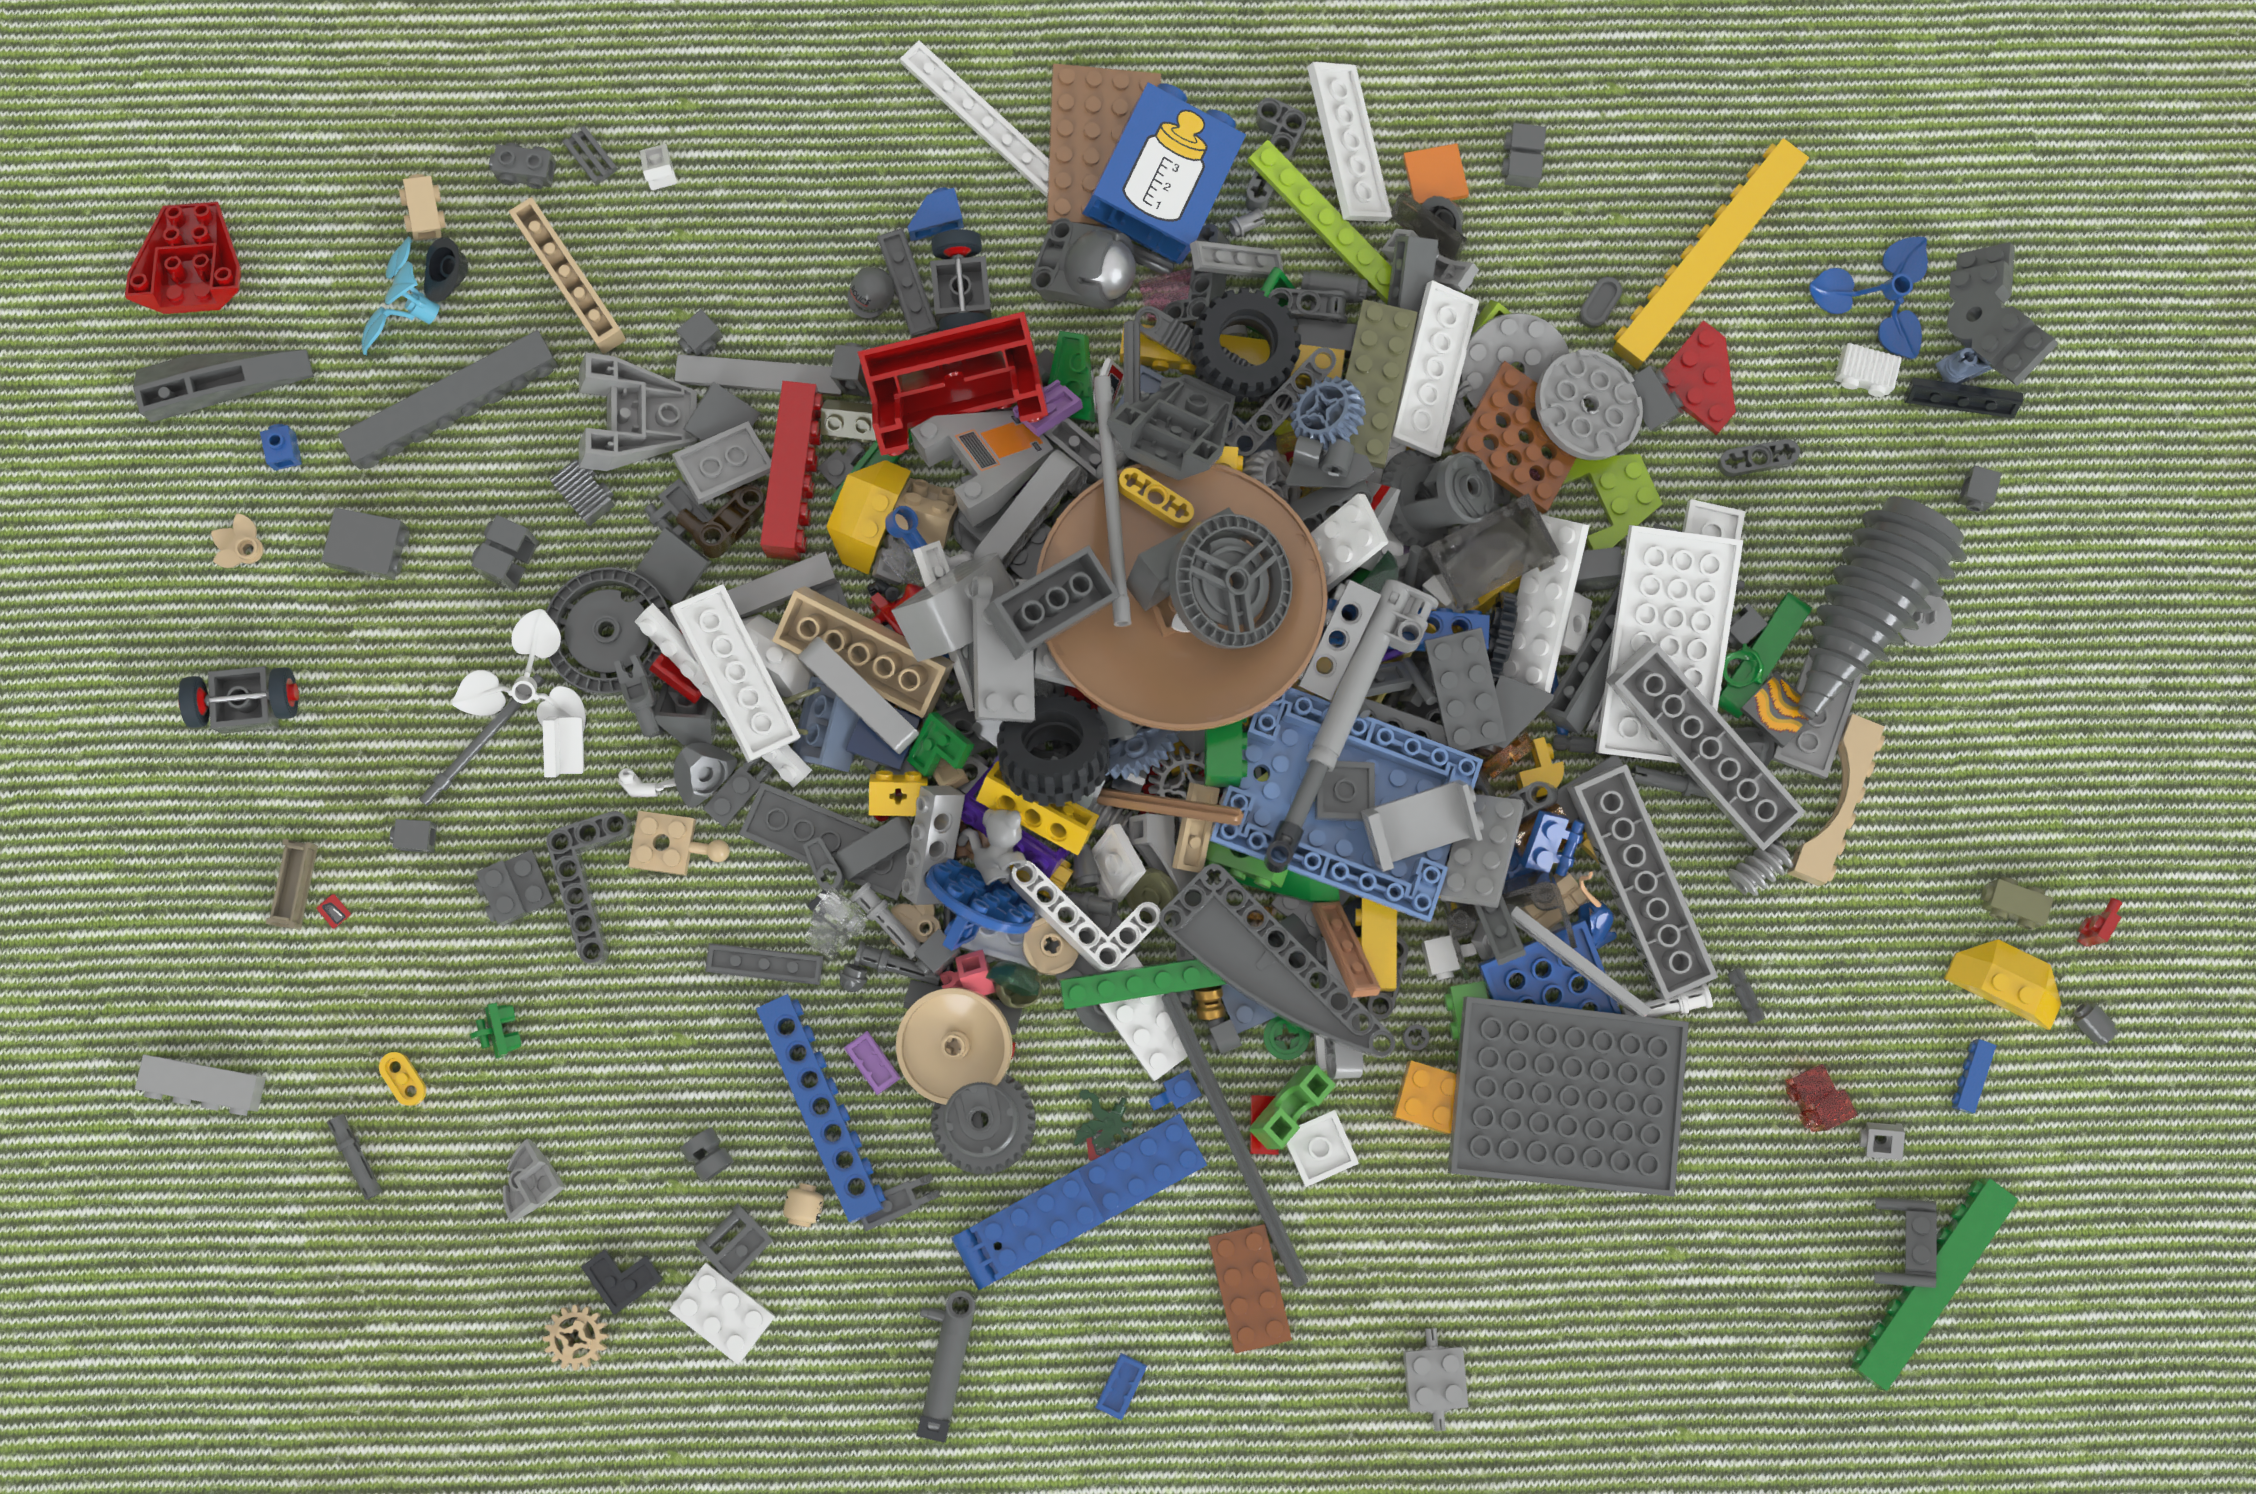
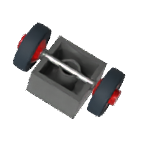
[930,229,992,332]
[178,666,299,734]

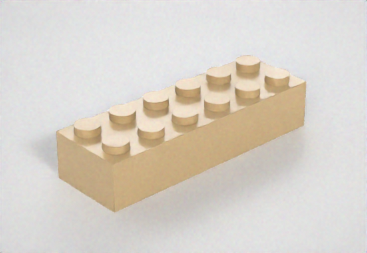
[772,586,955,718]

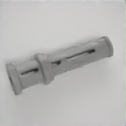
[850,882,921,960]

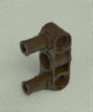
[676,484,764,558]

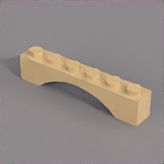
[1787,714,1885,886]

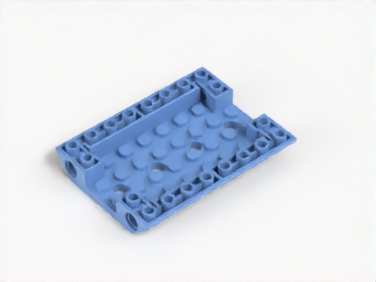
[1209,687,1483,922]

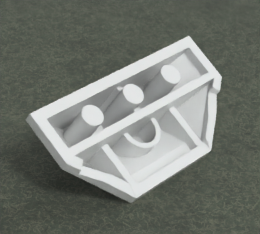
[741,614,814,705]

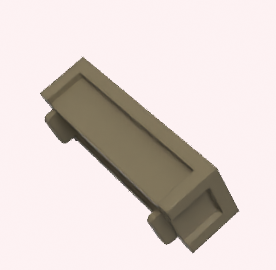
[266,839,318,930]

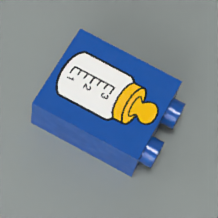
[1082,82,1246,265]

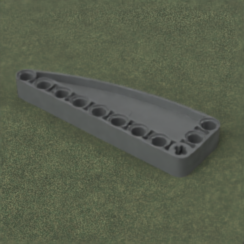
[1159,864,1395,1058]

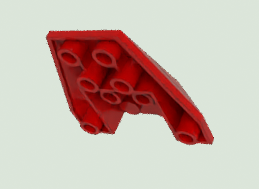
[125,202,241,314]

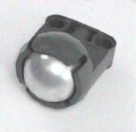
[1031,218,1136,310]

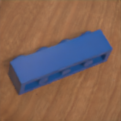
[1952,1039,1997,1114]

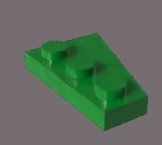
[1048,331,1095,422]

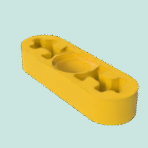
[1118,468,1194,528]

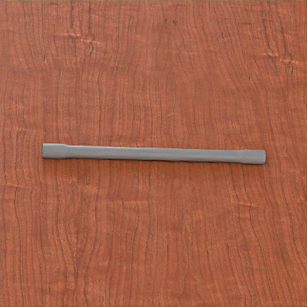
[1093,375,1131,627]

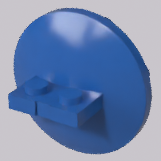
[926,859,1035,951]

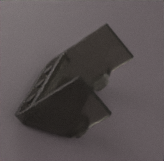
[1444,870,1577,981]

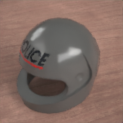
[848,267,894,319]

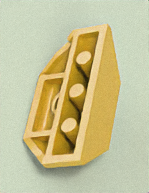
[826,460,912,575]
[1944,939,2061,1030]

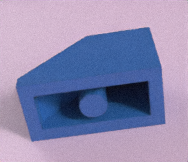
[908,187,964,241]

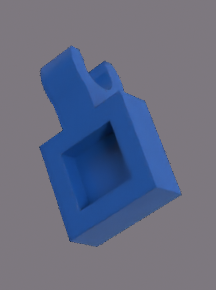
[1149,1070,1202,1111]

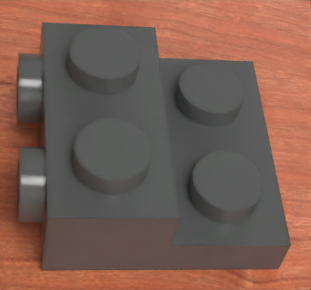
[474,850,556,926]

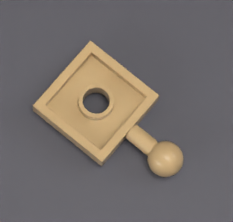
[628,811,730,876]

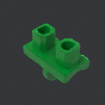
[470,1003,522,1059]

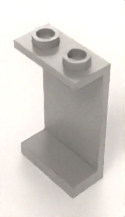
[1361,779,1484,872]

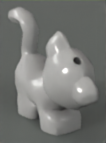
[957,809,1026,885]

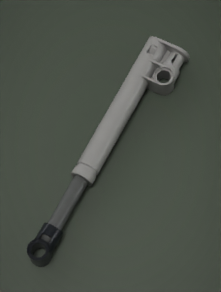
[1264,579,1439,873]

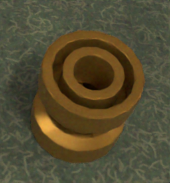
[1194,985,1225,1020]

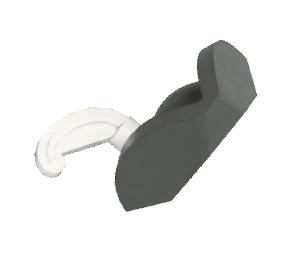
[655,742,737,808]

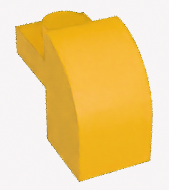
[1515,737,1564,800]

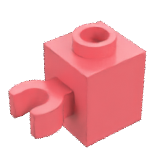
[940,949,995,996]

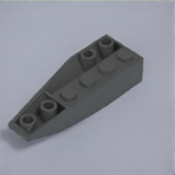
[133,349,314,423]

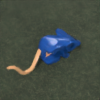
[1578,871,1617,950]

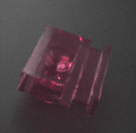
[1138,268,1192,322]

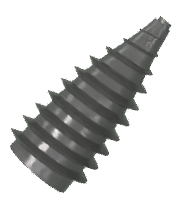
[1798,496,1967,720]

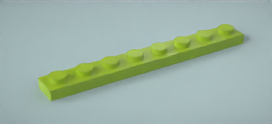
[1247,140,1392,305]

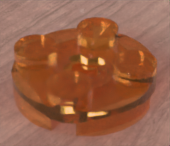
[1481,732,1534,779]

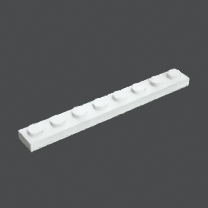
[900,41,1049,197]
[635,603,812,788]

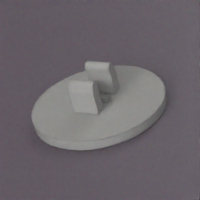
[1899,595,1952,647]

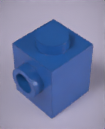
[260,424,302,471]

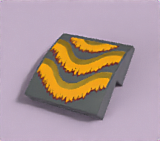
[1740,671,1810,748]

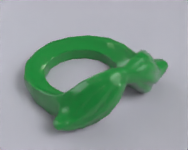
[1723,643,1764,688]

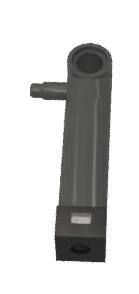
[916,1290,976,1443]

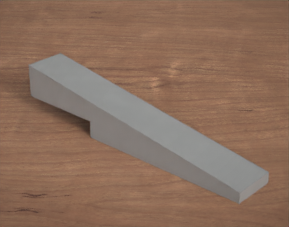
[671,551,837,630]

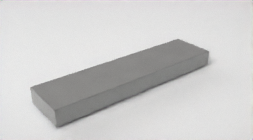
[1190,240,1284,278]

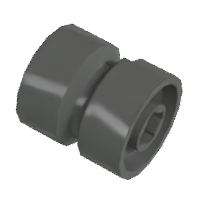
[680,1127,734,1183]

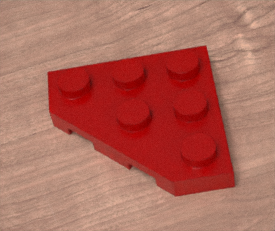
[1663,320,1736,436]

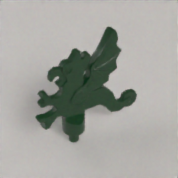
[1074,1089,1134,1150]

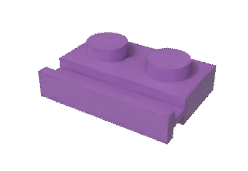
[1013,380,1083,437]

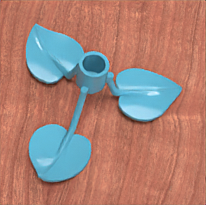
[362,236,440,356]

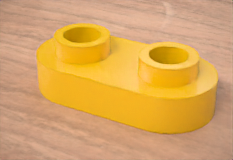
[379,1052,426,1106]

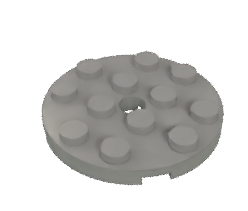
[1460,313,1570,425]
[1535,349,1643,460]

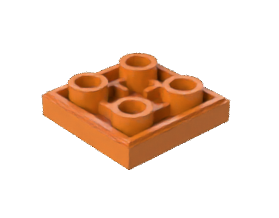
[1403,143,1469,208]

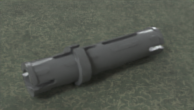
[1631,765,1709,798]
[326,1114,383,1201]

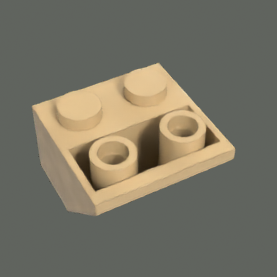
[894,478,959,549]

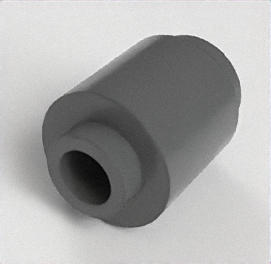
[2073,1002,2118,1046]

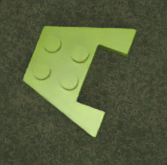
[1562,454,1663,550]

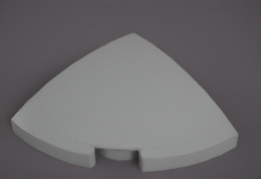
[503,1139,566,1222]

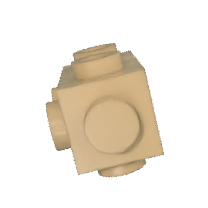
[399,174,446,241]

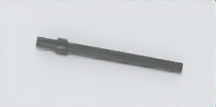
[419,673,545,806]

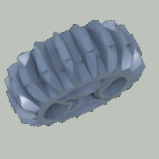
[1290,376,1366,451]

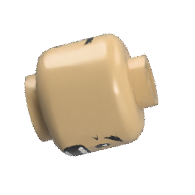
[783,1183,824,1228]

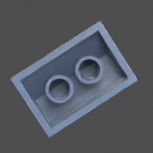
[792,676,860,772]

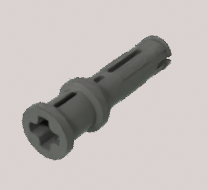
[854,941,940,986]

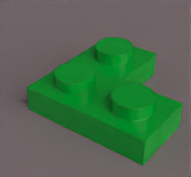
[906,712,975,776]

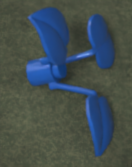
[1809,237,1928,359]

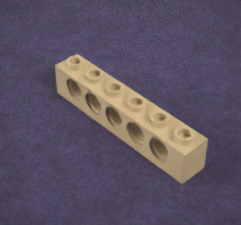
[508,197,626,355]

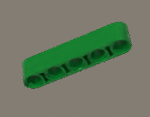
[1718,592,1813,719]

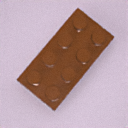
[1208,1224,1292,1354]

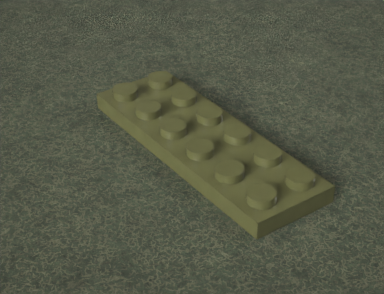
[1345,299,1418,469]

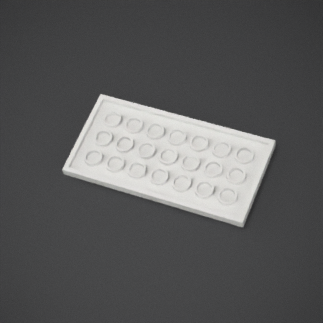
[1595,525,1743,763]

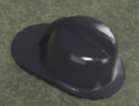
[424,238,468,302]

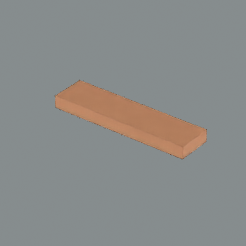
[1311,901,1381,998]

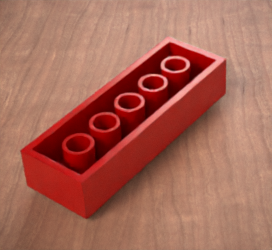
[760,380,825,561]

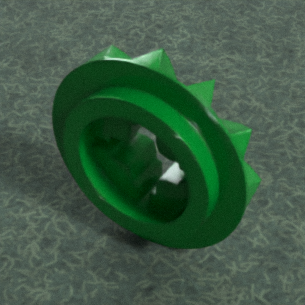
[1263,1016,1310,1060]

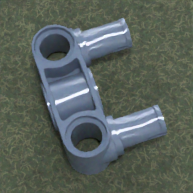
[1935,348,1993,384]

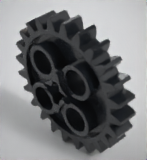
[1487,591,1518,683]

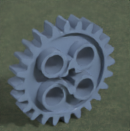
[1105,725,1180,779]

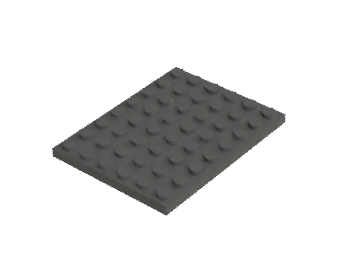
[1447,997,1689,1197]

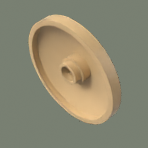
[896,987,1012,1105]

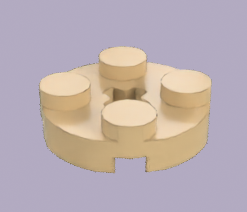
[1022,918,1080,975]

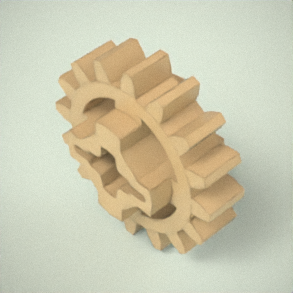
[543,1304,609,1371]

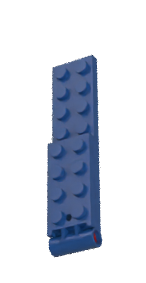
[951,1114,1207,1290]

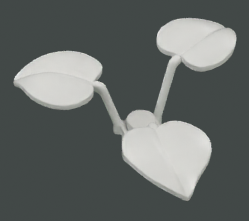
[452,609,586,731]

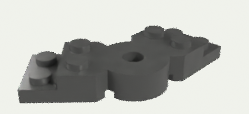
[1947,242,2058,386]

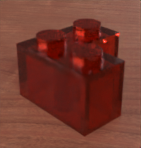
[1785,1063,1858,1132]

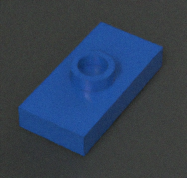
[1095,1353,1147,1421]

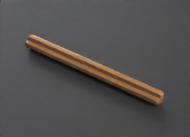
[1097,788,1244,825]

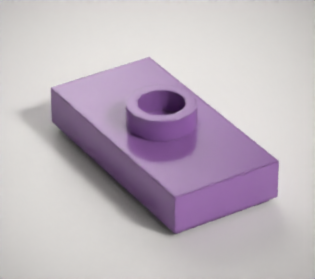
[844,1031,901,1095]

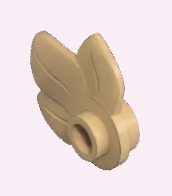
[211,514,263,568]
[891,904,941,947]

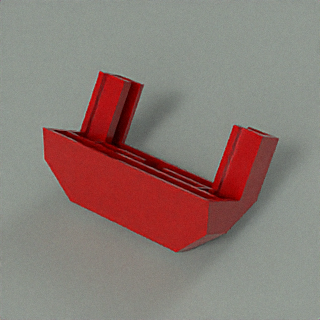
[857,311,1048,456]

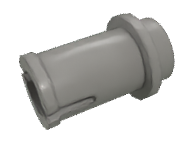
[1228,208,1265,237]

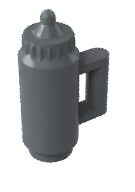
[1301,269,1377,312]

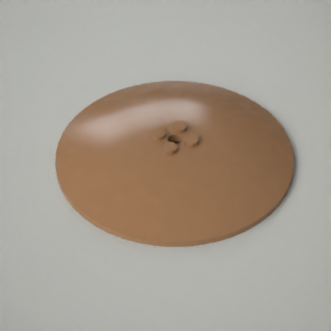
[1036,463,1327,731]

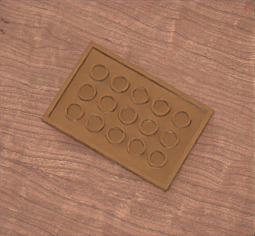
[1046,63,1161,228]

